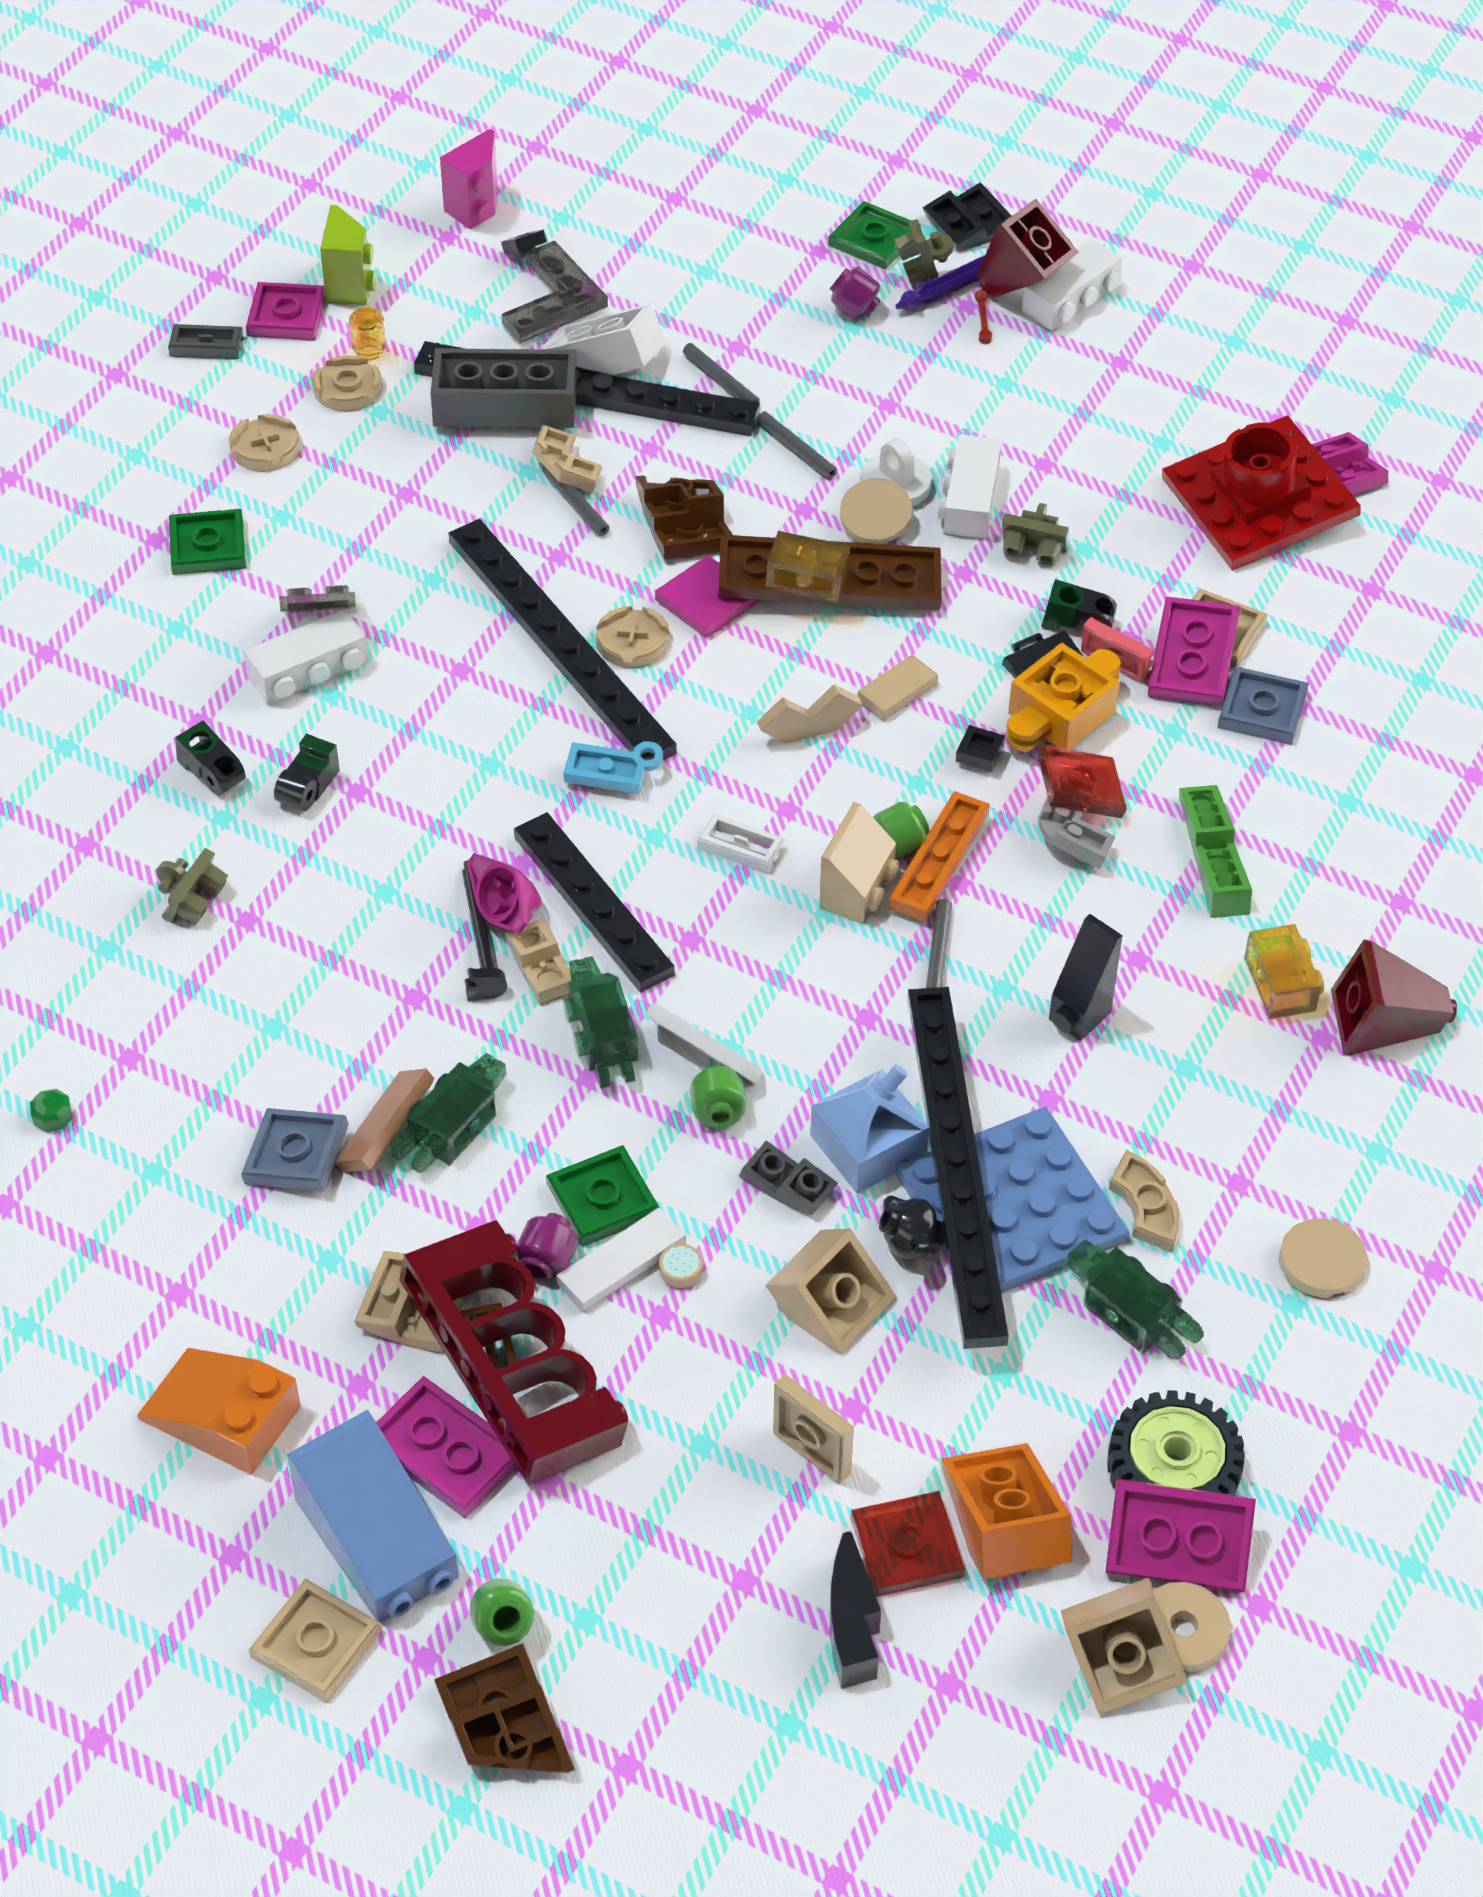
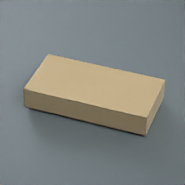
[857,654,938,721]

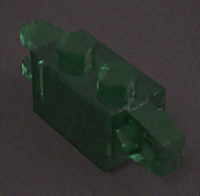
[563,956,638,1089]
[390,1053,506,1173]
[1066,1240,1204,1360]

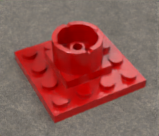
[1162,415,1361,571]

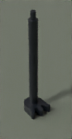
[462,860,508,1002]

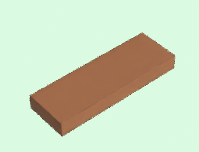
[335,1068,435,1172]

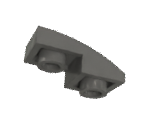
[739,1140,838,1215]

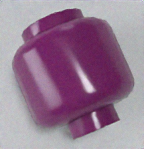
[829,267,881,319]
[517,1213,578,1280]

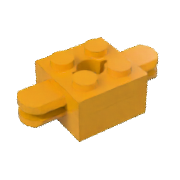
[1005,643,1121,753]

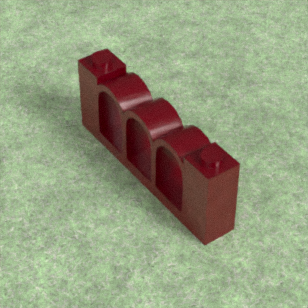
[399,1219,629,1485]

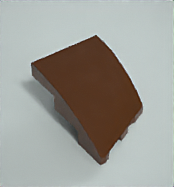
[635,475,733,559]
[434,1643,575,1773]

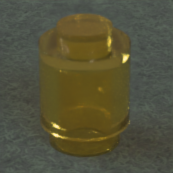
[349,307,386,360]

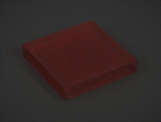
[1037,745,1127,819]
[851,1491,965,1597]

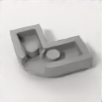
[1038,782,1116,869]

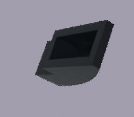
[829,1531,881,1689]

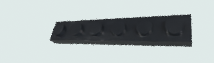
[514,812,675,993]

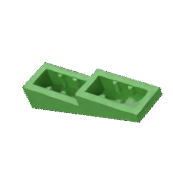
[1179,785,1252,918]

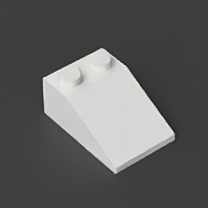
[540,303,666,376]

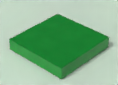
[828,201,921,270]
[169,508,246,575]
[546,1145,659,1247]

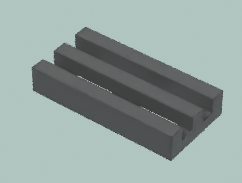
[168,324,243,359]

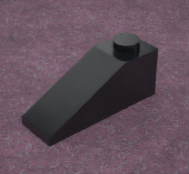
[1049,914,1123,1041]

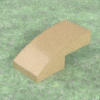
[505,919,577,1005]

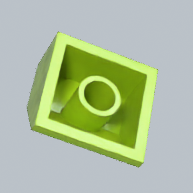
[320,205,376,305]

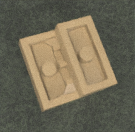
[354,1251,467,1353]

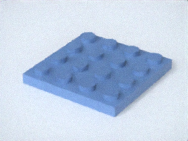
[896,1106,1129,1293]

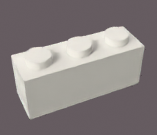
[1021,239,1123,331]
[938,434,1002,539]
[243,609,369,705]

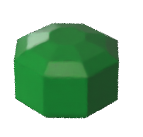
[30,1088,73,1132]

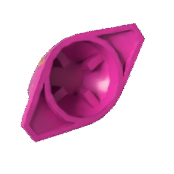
[467,853,542,933]

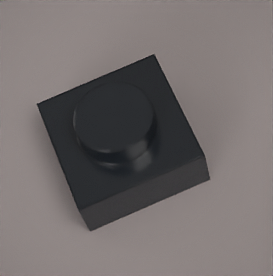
[501,229,547,258]
[955,725,1005,772]

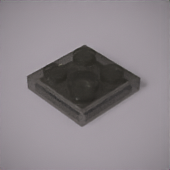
[279,585,359,613]

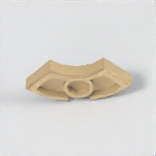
[1109,1150,1180,1253]

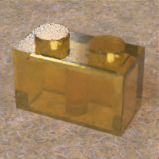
[766,531,851,603]
[1244,924,1324,1019]

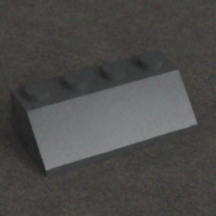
[430,348,576,429]

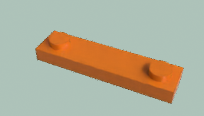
[889,791,990,922]

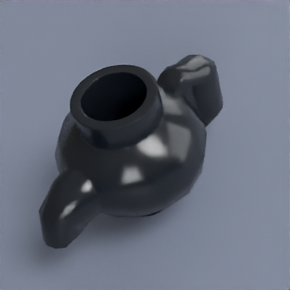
[879,1195,945,1260]

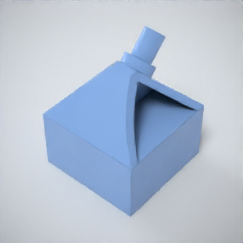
[810,1064,930,1194]

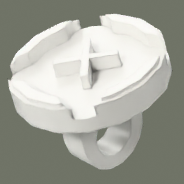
[860,438,932,507]

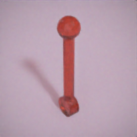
[974,289,992,344]

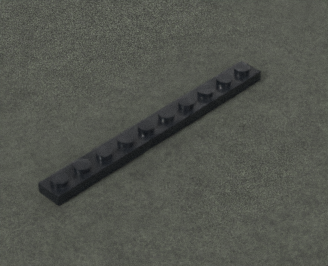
[414,341,760,437]
[448,518,677,760]
[907,986,1009,1349]

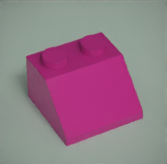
[440,128,498,229]

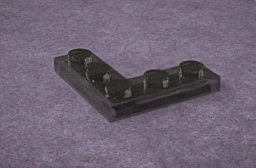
[501,240,608,343]

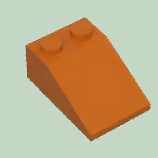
[137,1348,301,1475]
[941,1443,1072,1579]

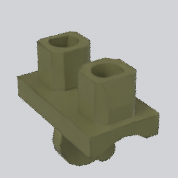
[894,219,954,284]
[1002,503,1069,566]
[156,847,229,925]

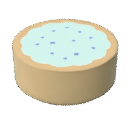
[659,1244,703,1288]

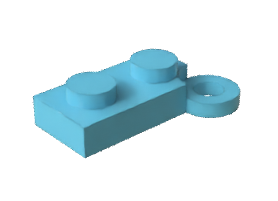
[563,742,663,794]

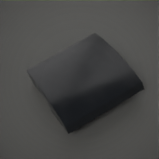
[922,182,1012,250]

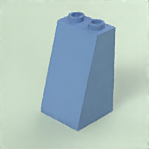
[287,1409,459,1623]

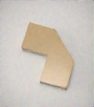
[532,425,603,494]
[757,684,863,743]

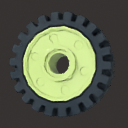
[1107,1390,1245,1495]

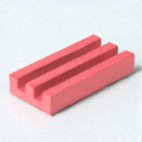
[1081,617,1154,684]

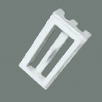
[697,813,785,874]

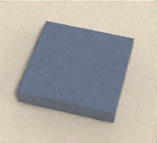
[1217,666,1309,745]
[241,1108,349,1192]

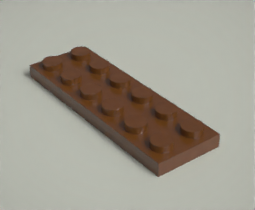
[718,534,942,611]

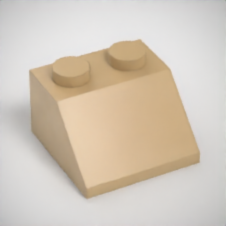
[819,802,899,924]
[765,1228,897,1353]
[1061,1578,1188,1715]

